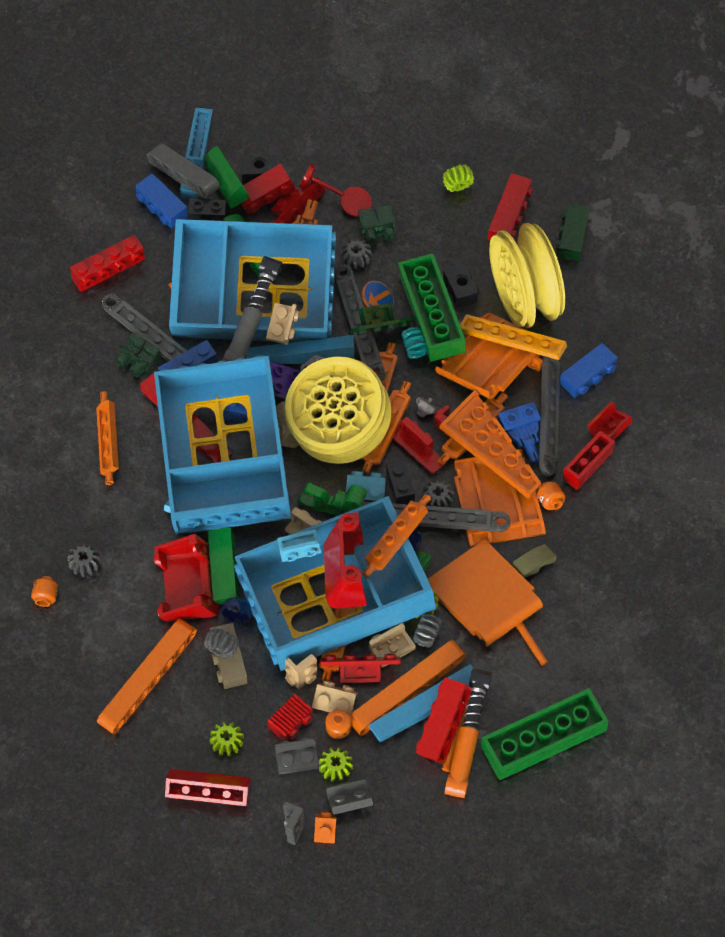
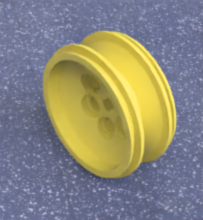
[489,223,565,328]
[284,357,392,464]

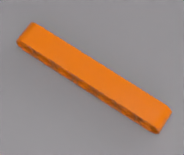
[97,618,197,734]
[350,640,467,736]

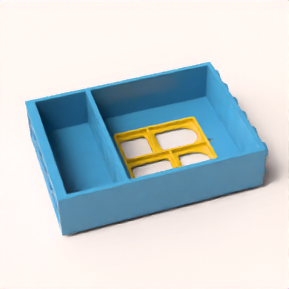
[169,219,336,342]
[154,355,291,535]
[234,496,436,671]

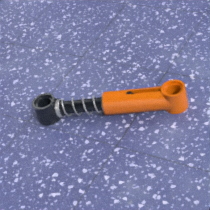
[444,668,492,798]

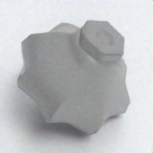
[416,397,437,418]

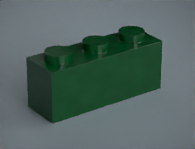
[556,203,590,262]

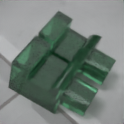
[357,205,395,244]
[116,332,162,377]

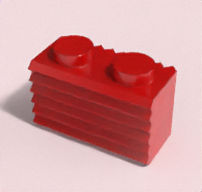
[268,694,313,741]

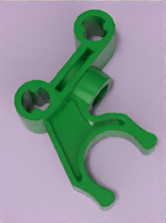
[297,483,367,517]

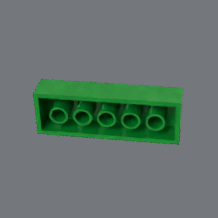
[398,253,466,362]
[481,688,609,781]

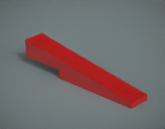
[140,373,232,463]

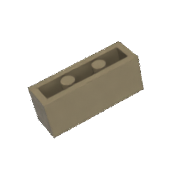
[210,623,248,689]

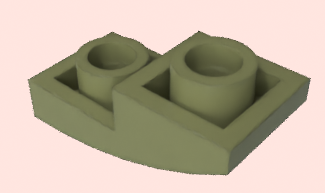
[512,544,557,578]

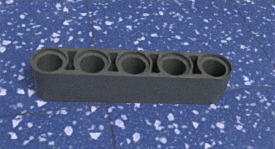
[146,143,220,199]

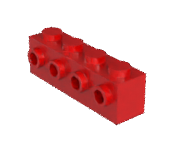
[488,173,534,241]
[70,235,145,292]
[416,677,473,764]
[165,769,251,806]

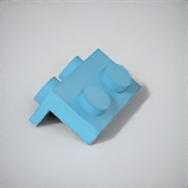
[346,471,386,501]
[277,529,321,562]

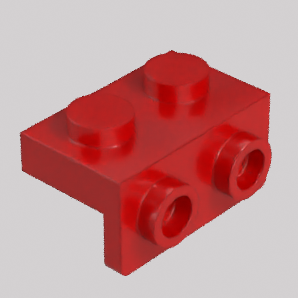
[587,402,633,440]

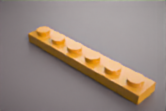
[460,314,567,360]

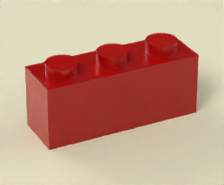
[241,163,295,215]
[563,431,615,490]

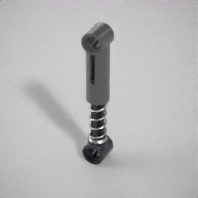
[223,256,283,362]

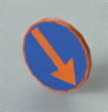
[362,281,394,309]

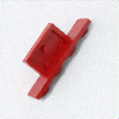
[271,177,325,224]
[393,416,445,475]
[320,654,401,683]

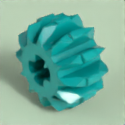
[402,327,427,359]

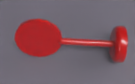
[299,163,372,217]

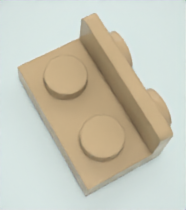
[266,303,300,345]

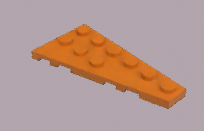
[439,389,541,499]

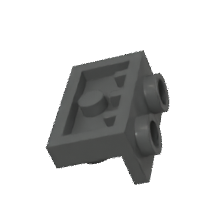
[275,738,319,775]
[326,778,373,815]
[283,801,306,845]

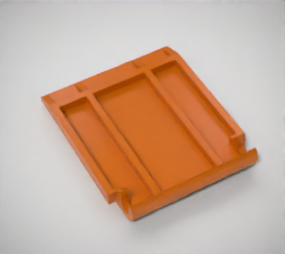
[435,313,536,399]
[454,449,546,548]
[428,539,543,647]

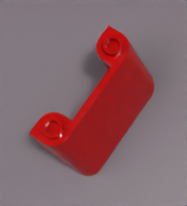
[324,512,367,608]
[153,534,219,621]

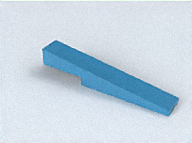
[180,108,213,200]
[246,335,354,364]
[369,664,473,742]

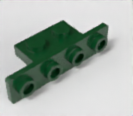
[349,303,416,336]

